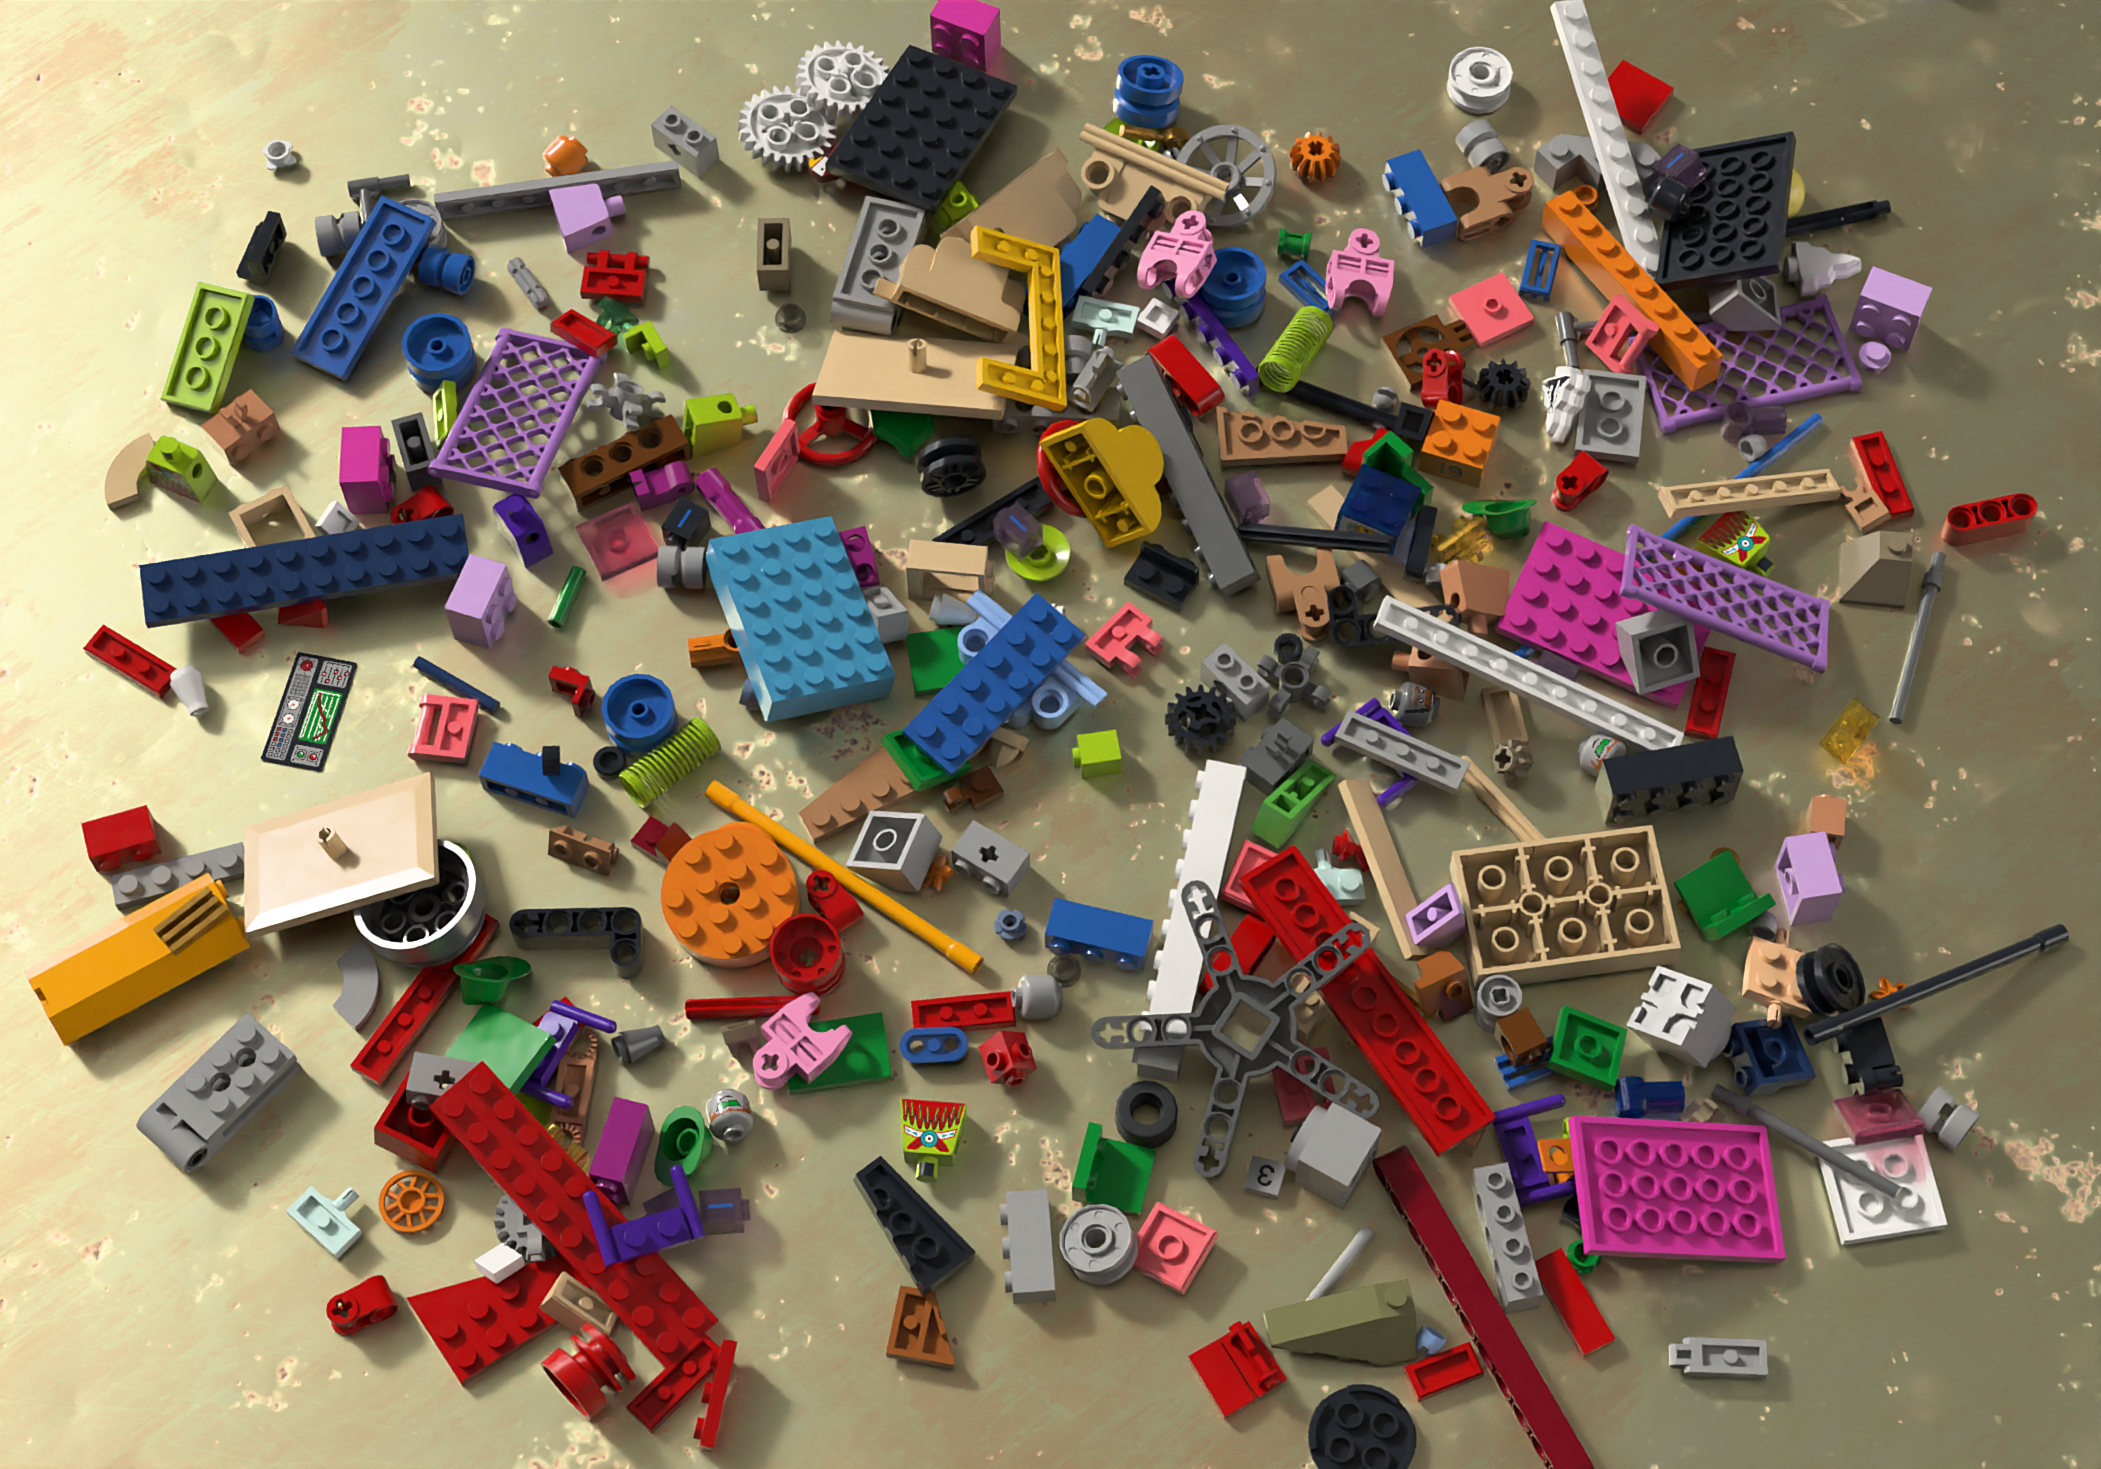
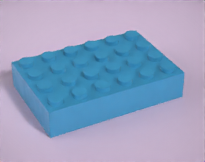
[704,516,896,723]

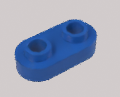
[899,1027,968,1064]

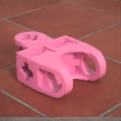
[1137,210,1217,298]
[1325,228,1394,318]
[753,992,852,1090]

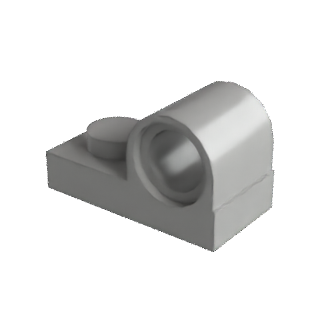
[861,584,908,644]

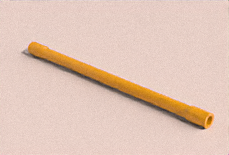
[705,780,984,974]

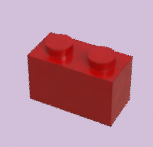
[81,805,162,872]

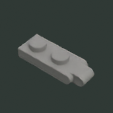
[1669,1337,1768,1379]

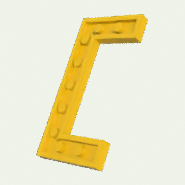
[971,225,1067,412]

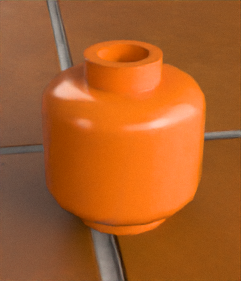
[543,135,588,177]

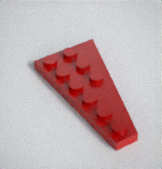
[407,1255,593,1387]

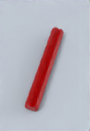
[685,995,820,1019]

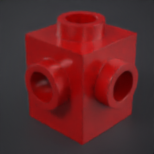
[978,1030,1037,1087]

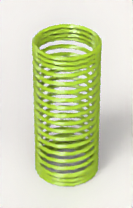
[1258,306,1334,393]
[619,716,721,808]

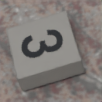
[1244,1155,1286,1200]

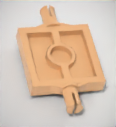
[1742,928,1811,1028]

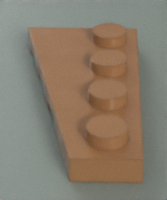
[1216,406,1348,467]
[799,745,933,845]

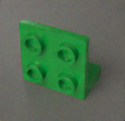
[1674,850,1776,941]
[1072,1122,1156,1216]

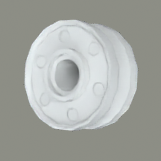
[1447,47,1513,114]

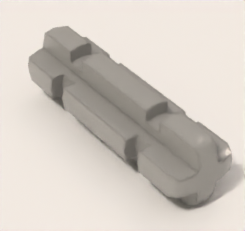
[506,257,549,309]

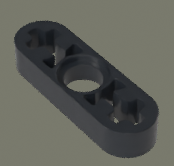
[1403,504,1437,583]

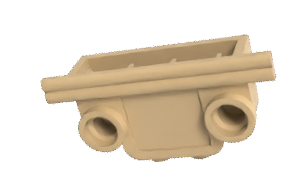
[1079,123,1230,240]
[940,147,1082,249]
[873,236,1029,354]

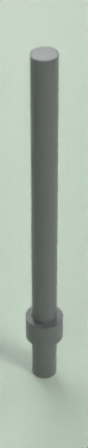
[1889,552,1946,724]
[1711,1084,1902,1199]

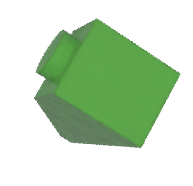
[1251,758,1337,849]

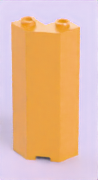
[24,873,250,1046]

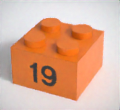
[1418,399,1501,488]

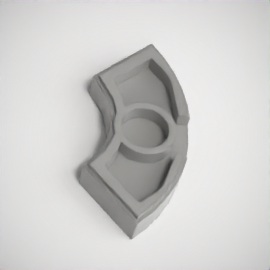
[333,939,380,1032]

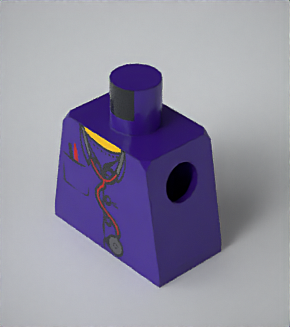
[493,494,554,569]

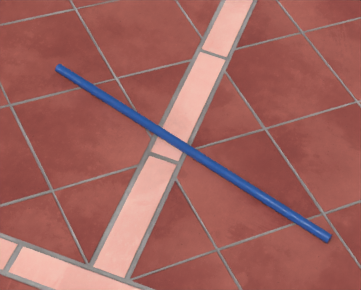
[1513,413,1823,659]

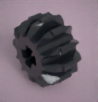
[1476,358,1531,413]

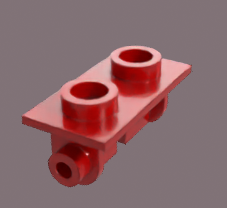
[1219,1321,1288,1399]

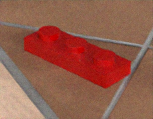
[693,1339,737,1452]

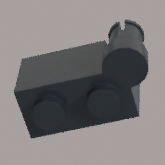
[1832,1017,1904,1097]

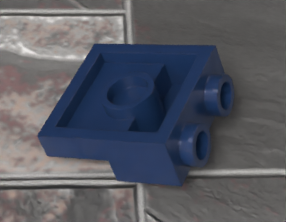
[1722,1016,1816,1097]

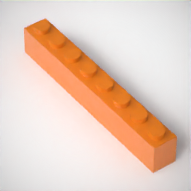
[1541,190,1723,392]

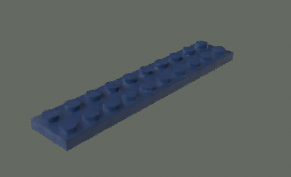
[139,513,469,629]

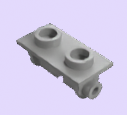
[1067,346,1123,413]

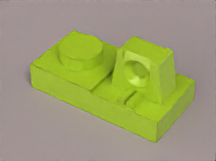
[433,380,472,450]

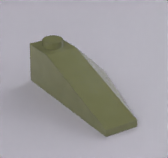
[1263,1279,1417,1366]

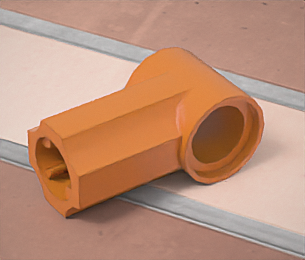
[688,628,744,668]

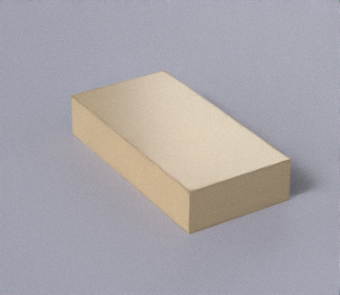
[1480,686,1530,750]

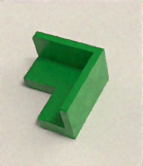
[1359,430,1434,525]

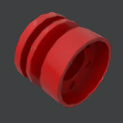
[769,913,846,998]
[540,1322,636,1420]

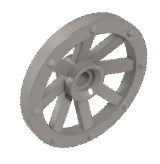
[1176,124,1277,229]

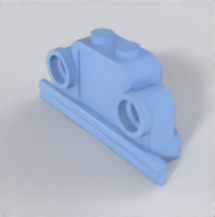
[958,589,1108,729]

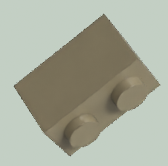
[757,218,792,291]

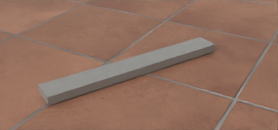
[434,160,682,220]

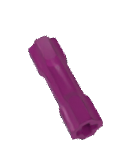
[695,468,766,534]

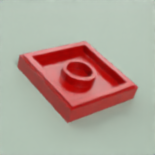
[1608,60,1674,134]

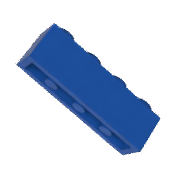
[1023,213,1121,321]

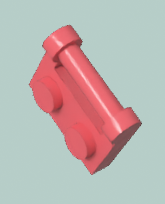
[1585,294,1659,374]
[408,694,479,764]
[1270,1047,1336,1126]

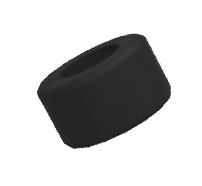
[1115,1080,1178,1149]

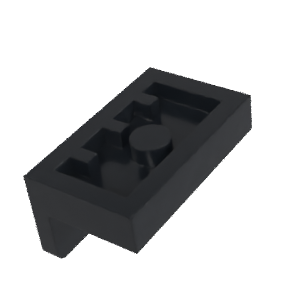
[236,211,287,284]
[1124,540,1199,613]

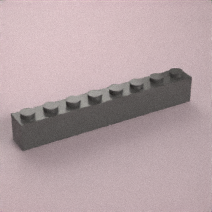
[1116,354,1261,597]

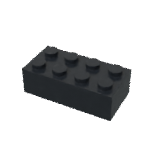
[1595,736,1744,824]

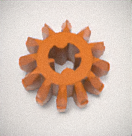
[1289,131,1341,184]

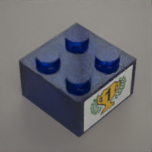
[1334,464,1422,557]

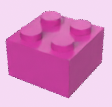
[930,0,1001,72]
[339,426,396,515]

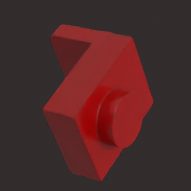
[548,666,595,718]

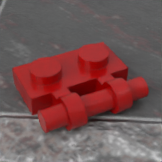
[580,250,650,303]

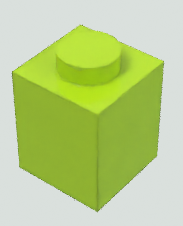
[1071,729,1122,779]

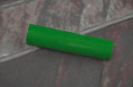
[548,566,586,628]

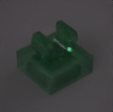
[596,296,639,335]

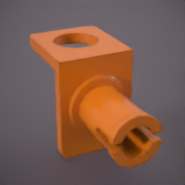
[1537,1138,1575,1184]

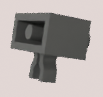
[1240,717,1314,797]

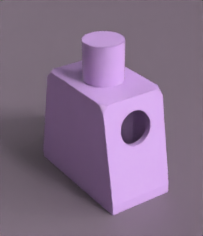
[549,184,626,254]

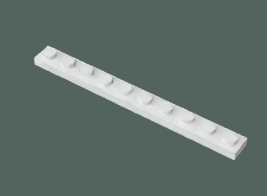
[1550,0,1660,282]
[1373,595,1684,752]

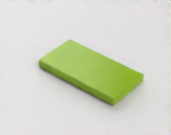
[160,282,255,415]

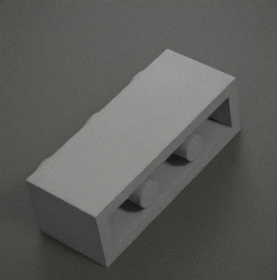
[999,1189,1056,1304]

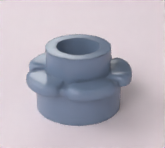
[993,909,1027,941]

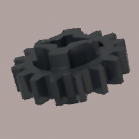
[1165,684,1237,755]

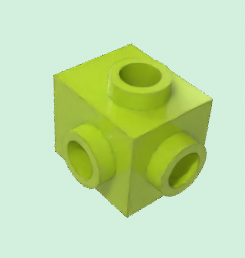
[935,180,981,229]

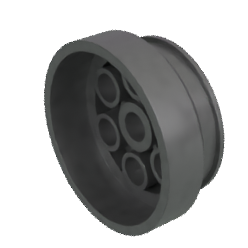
[353,839,485,968]

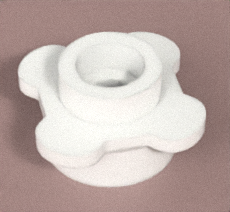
[262,139,296,171]
[1422,563,1448,588]

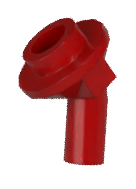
[1331,830,1370,873]

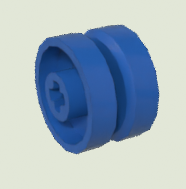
[1113,55,1184,129]
[1197,247,1266,328]
[401,313,477,394]
[601,674,679,759]

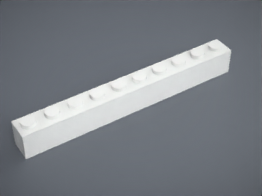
[1132,759,1246,1084]

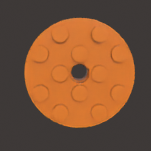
[661,828,801,969]

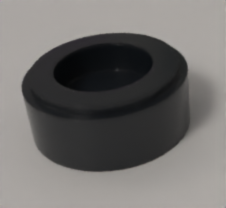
[593,746,627,781]

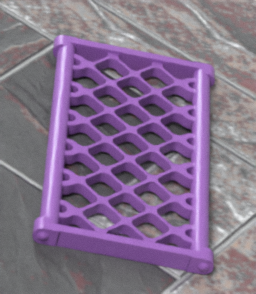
[1628,294,1863,434]
[427,328,607,499]
[1619,524,1830,674]

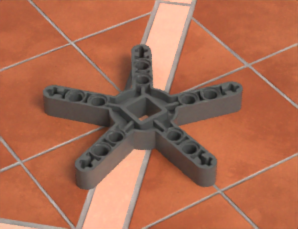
[1091,880,1380,1178]

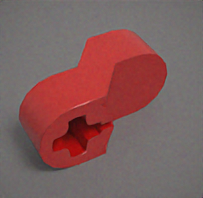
[1341,427,1398,478]

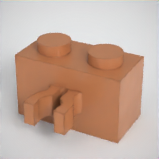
[201,389,280,466]

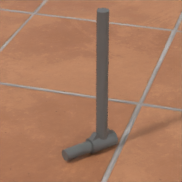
[347,174,411,315]
[1555,311,1714,369]

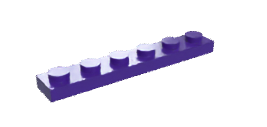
[1161,278,1260,398]

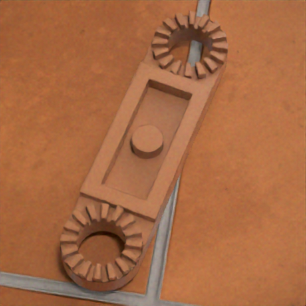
[548,1026,599,1158]

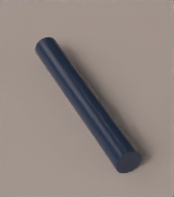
[413,656,500,713]

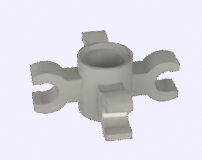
[586,373,666,429]

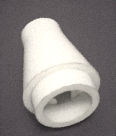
[929,593,977,625]
[170,666,209,717]

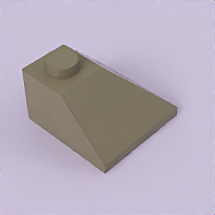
[1839,530,1913,609]

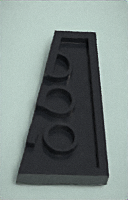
[853,1156,976,1297]

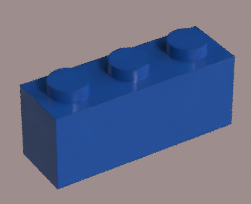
[1382,149,1458,249]
[478,741,590,819]
[1045,898,1154,971]

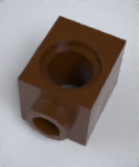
[1494,1007,1548,1069]

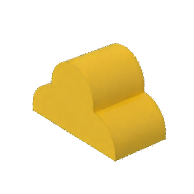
[1039,418,1164,548]

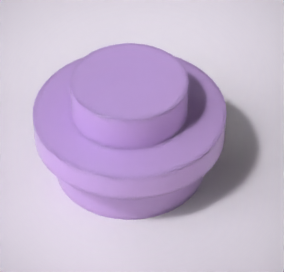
[1858,342,1891,372]

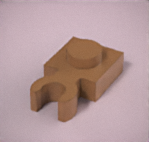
[1839,476,1891,534]

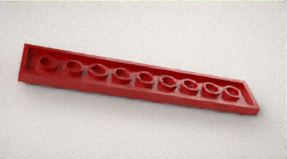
[1237,844,1496,1157]
[429,1060,719,1369]

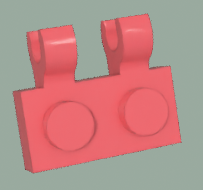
[1085,601,1164,679]

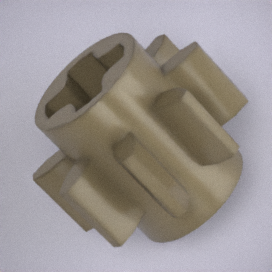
[1491,739,1534,781]

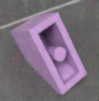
[1405,883,1466,948]

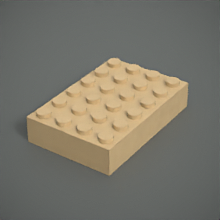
[1449,825,1681,991]

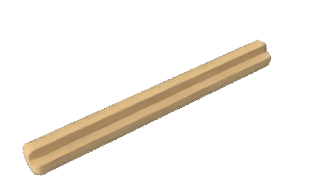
[1461,756,1546,842]

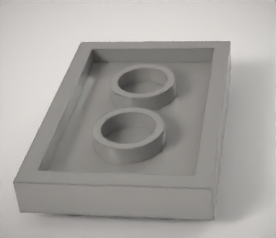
[1574,369,1646,463]

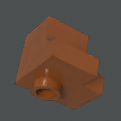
[1414,949,1474,1022]

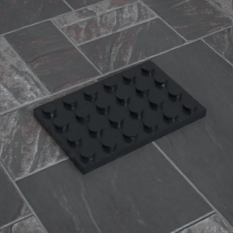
[825,44,1017,214]
[1656,131,1796,292]

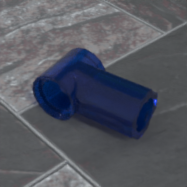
[1614,1076,1685,1119]

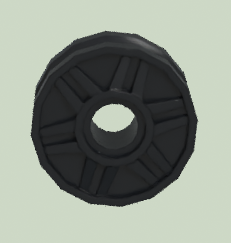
[915,437,986,498]
[1796,943,1866,1019]

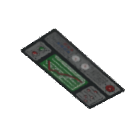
[261,652,357,771]

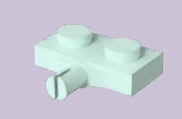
[1072,295,1140,351]
[1313,848,1366,905]
[286,1186,362,1259]

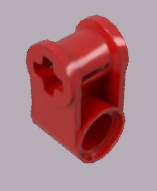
[1421,348,1464,410]
[1551,451,1610,512]
[390,485,454,524]
[806,870,864,936]
[326,1275,399,1336]

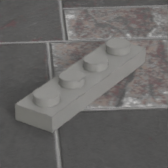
[1334,710,1470,795]
[110,842,244,910]

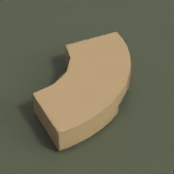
[104,433,154,510]

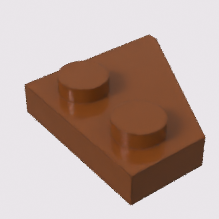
[886,1285,955,1369]

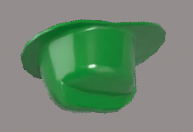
[1461,499,1537,539]
[453,956,531,1005]
[654,1106,713,1186]

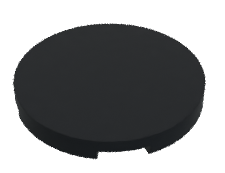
[1308,1384,1417,1469]

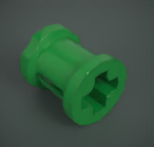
[1277,229,1312,260]

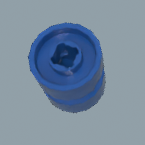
[418,244,475,295]
[243,295,284,353]

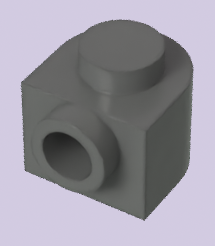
[1340,560,1382,602]

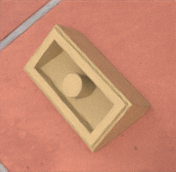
[540,1271,617,1341]

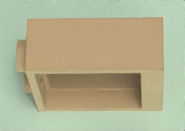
[229,485,316,548]
[906,539,995,603]

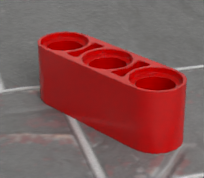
[1145,335,1225,418]
[1941,493,2038,547]
[1198,914,1277,997]

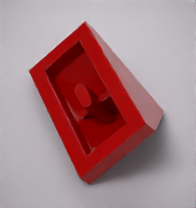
[277,600,328,628]

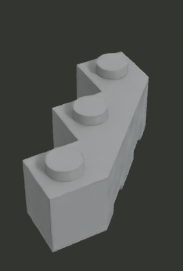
[1533,134,1667,196]

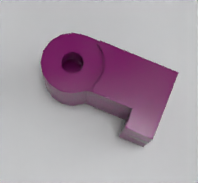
[629,461,695,512]
[838,526,880,588]

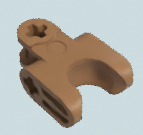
[1439,166,1534,241]
[1266,548,1342,643]

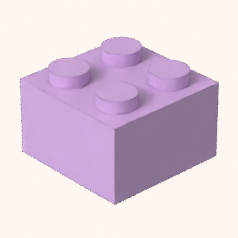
[1849,266,1933,351]
[444,554,517,650]
[1775,831,1845,926]

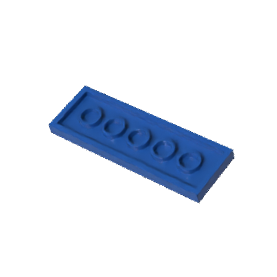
[290,195,437,381]
[902,592,1085,777]

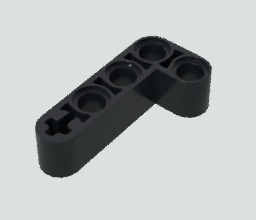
[1327,584,1462,647]
[509,907,645,979]

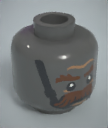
[1389,682,1440,728]

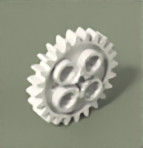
[795,41,890,121]
[738,86,837,172]

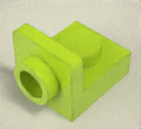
[622,321,671,370]

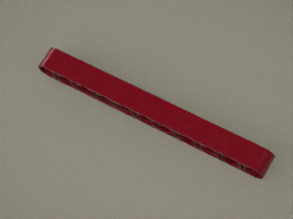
[1372,1145,1594,1469]

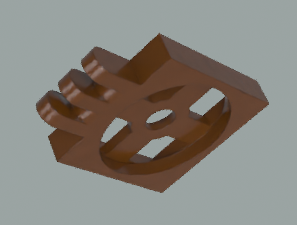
[1381,314,1478,391]

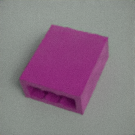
[589,1097,655,1206]

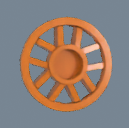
[379,1170,445,1235]

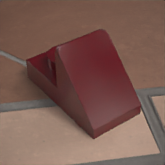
[631,816,692,868]

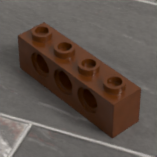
[558,414,692,513]

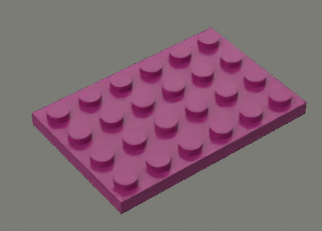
[1494,521,1725,710]
[1568,1115,1786,1263]

